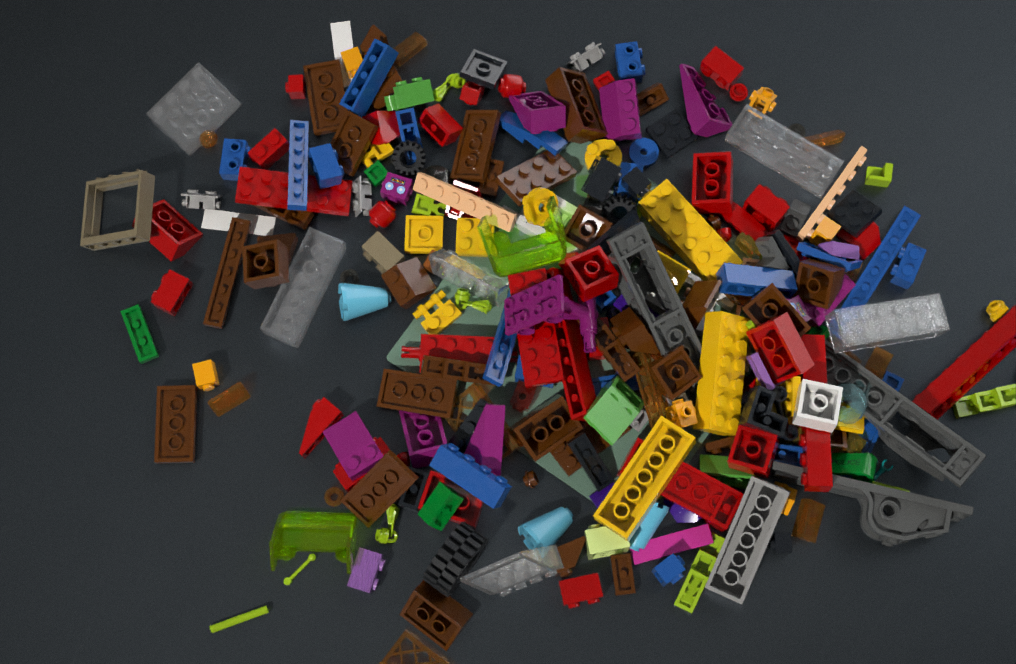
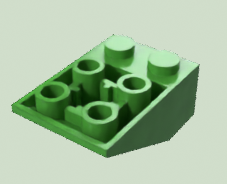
[583,375,645,446]

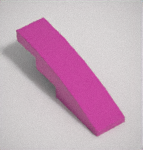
[630,524,715,565]

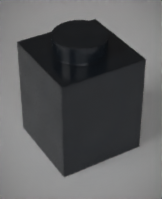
[621,166,651,200]

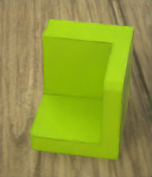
[865,163,893,188]

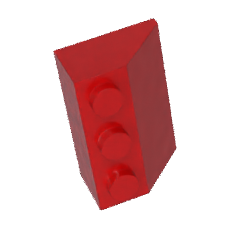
[132,199,203,261]
[746,312,814,384]

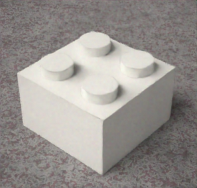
[792,379,843,433]

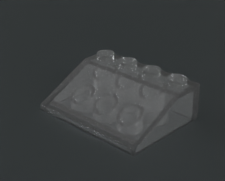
[146,62,242,156]
[428,249,509,307]
[460,544,564,597]

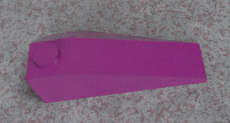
[679,63,734,137]
[464,404,505,476]

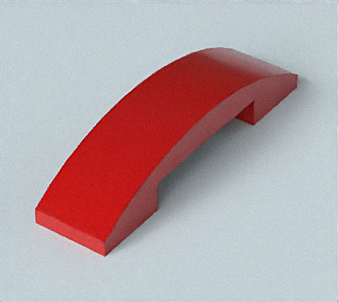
[713,201,768,249]

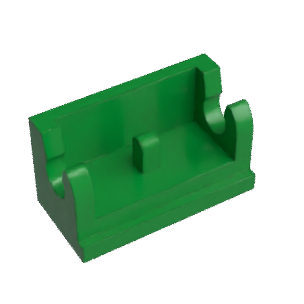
[418,482,464,531]

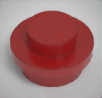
[729,83,748,102]

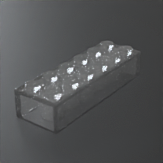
[725,104,844,199]
[260,227,346,348]
[825,293,950,353]

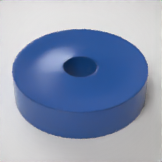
[629,138,659,168]

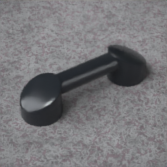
[771,386,798,441]

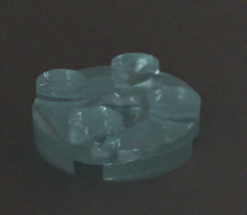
[838,383,867,424]

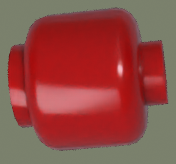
[498,74,526,98]
[369,200,396,228]

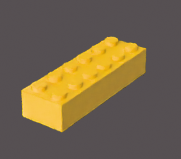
[637,179,743,281]
[693,311,750,436]
[593,416,696,542]

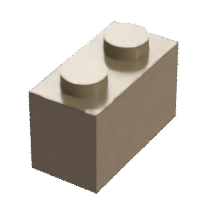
[361,231,406,274]

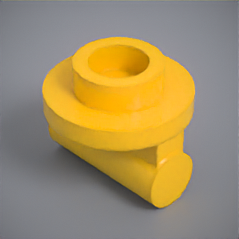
[986,300,1009,323]

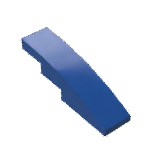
[499,110,568,156]

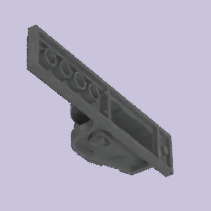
[606,222,702,407]
[825,339,986,488]
[769,461,974,547]

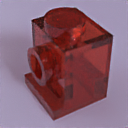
[510,380,537,413]

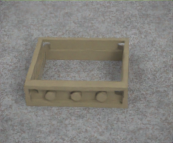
[80,169,155,251]

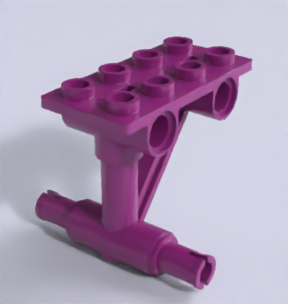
[504,275,598,353]

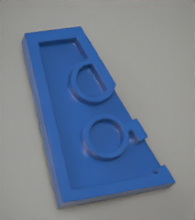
[796,241,863,272]

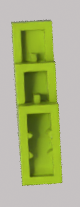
[952,384,1016,419]
[674,531,725,613]

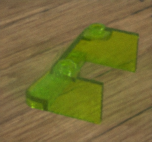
[477,196,567,277]
[269,511,357,574]

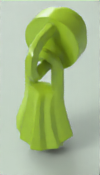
[433,73,466,102]
[454,288,492,314]
[375,504,400,544]

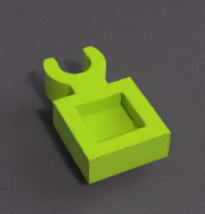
[411,193,447,216]

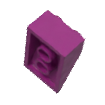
[509,91,566,134]
[323,411,383,481]
[399,411,447,469]

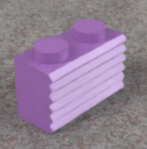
[347,547,386,594]

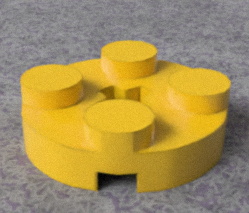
[585,139,622,170]
[522,187,558,226]

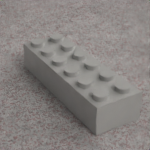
[705,475,791,604]

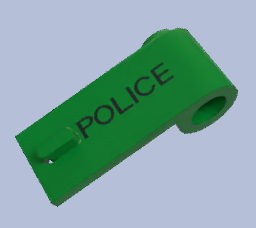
[831,452,878,483]

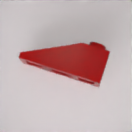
[299,397,344,459]

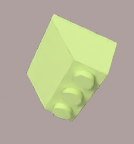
[584,524,630,560]

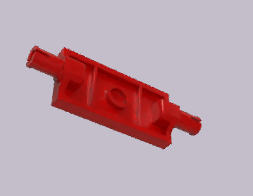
[401,334,518,373]

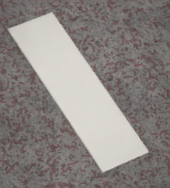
[330,21,353,87]
[201,209,276,236]

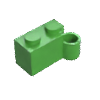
[384,77,435,111]

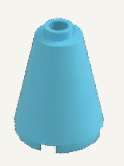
[338,283,391,321]
[629,502,669,552]
[517,507,573,559]

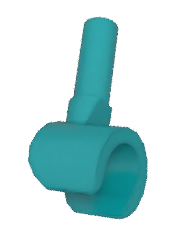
[874,459,893,481]

